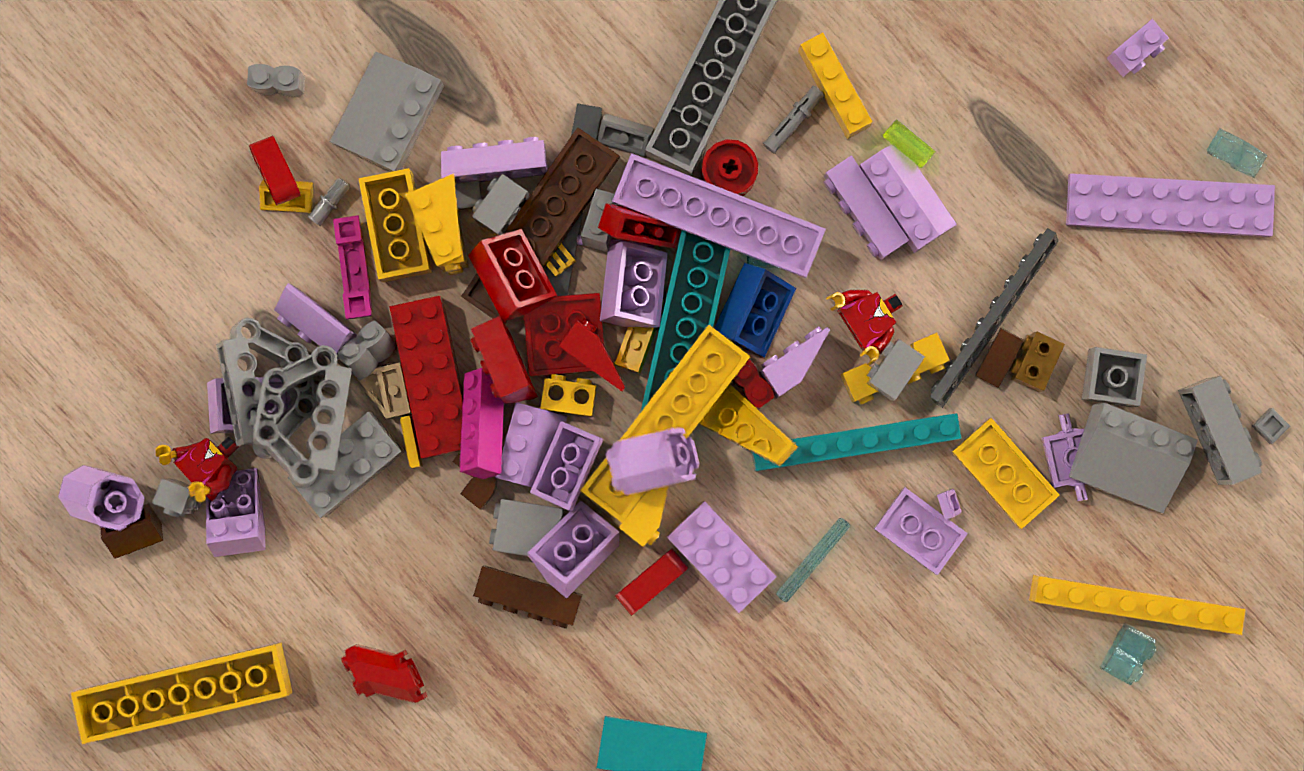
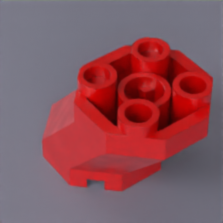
[341,644,428,703]

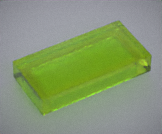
[882,119,936,168]

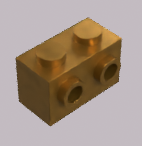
[1010,331,1065,392]

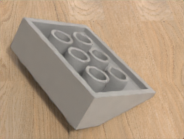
[330,52,444,172]
[1069,403,1198,513]

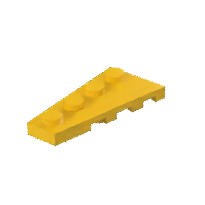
[699,383,798,466]

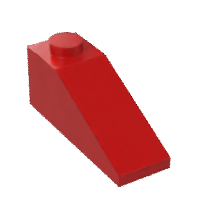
[559,319,625,391]

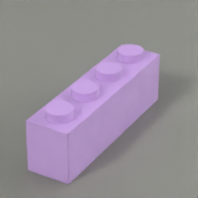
[823,155,909,260]

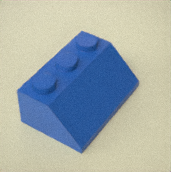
[714,263,796,358]

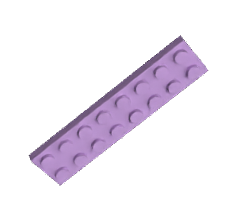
[612,153,826,278]
[1066,174,1275,237]

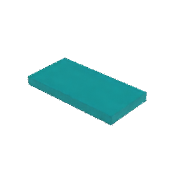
[596,716,707,771]

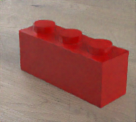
[598,203,681,249]

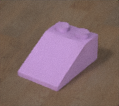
[207,377,291,434]

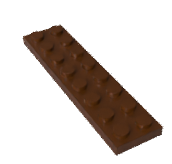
[461,127,620,324]

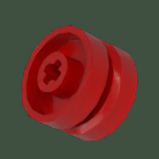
[701,139,758,197]

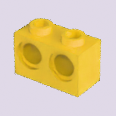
[540,374,597,417]

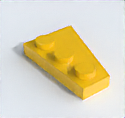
[405,173,462,267]

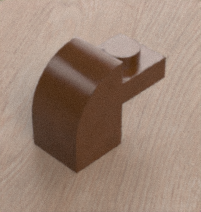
[452,453,497,510]

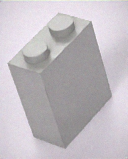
[489,499,564,556]

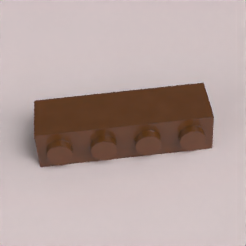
[473,565,583,628]

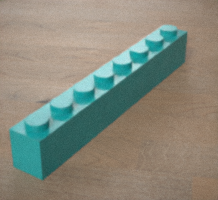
[752,413,962,471]

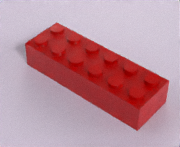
[389,295,463,459]

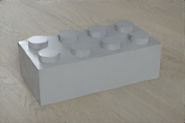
[1178,376,1262,485]
[288,411,405,518]

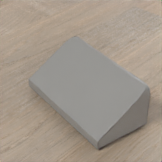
[597,114,653,157]

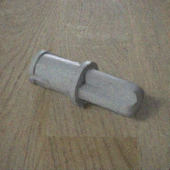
[307,178,350,226]

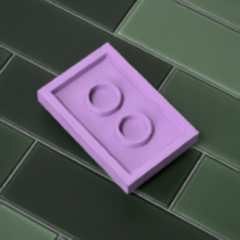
[874,487,968,575]

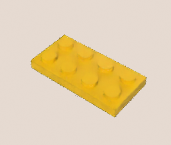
[951,418,1060,529]

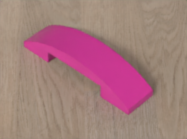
[333,215,372,320]

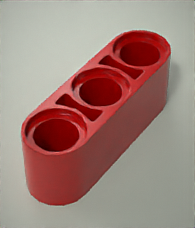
[249,136,301,206]
[615,548,688,616]

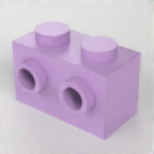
[1107,19,1169,77]

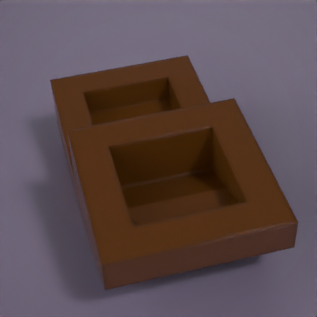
[976,328,1024,388]

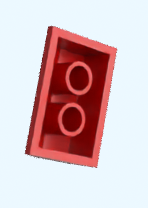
[468,229,557,322]
[470,316,538,404]

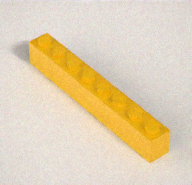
[1029,575,1246,635]

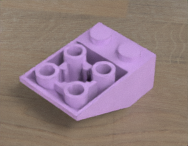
[760,326,830,398]
[206,468,266,557]

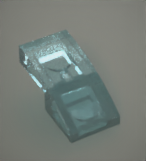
[1207,129,1267,178]

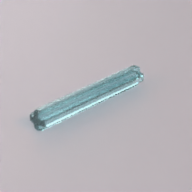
[776,518,851,602]

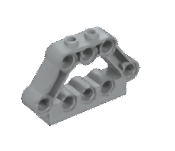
[216,318,319,459]
[249,346,352,488]

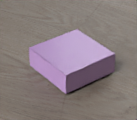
[937,489,962,520]

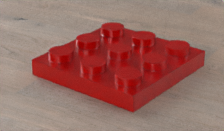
[524,292,604,376]

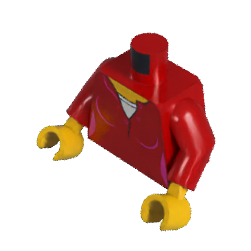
[826,290,903,365]
[155,436,239,502]

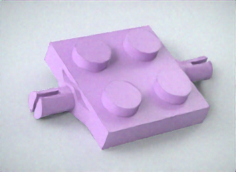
[1041,413,1088,501]

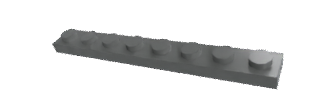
[930,228,1059,408]

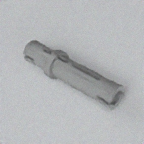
[763,85,825,154]

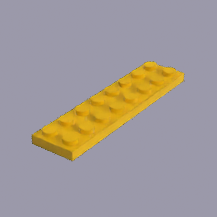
[580,325,750,523]

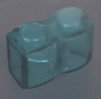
[1100,623,1156,685]

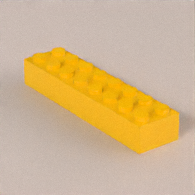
[71,642,293,744]

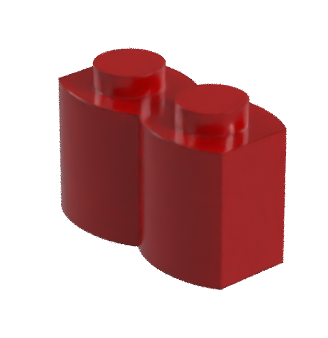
[732,359,774,409]

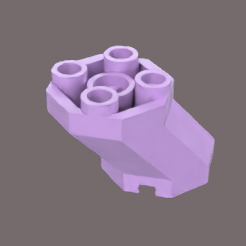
[606,428,699,495]
[58,465,145,530]

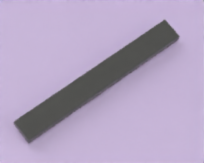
[545,103,603,296]

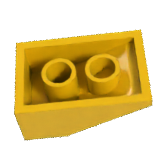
[619,486,668,547]

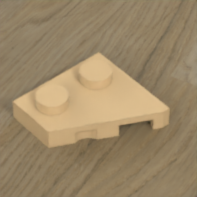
[354,363,411,419]

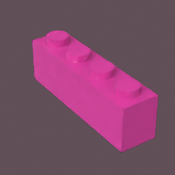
[460,368,504,479]

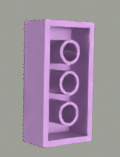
[667,501,776,613]

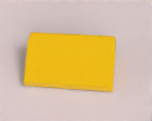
[259,180,313,213]

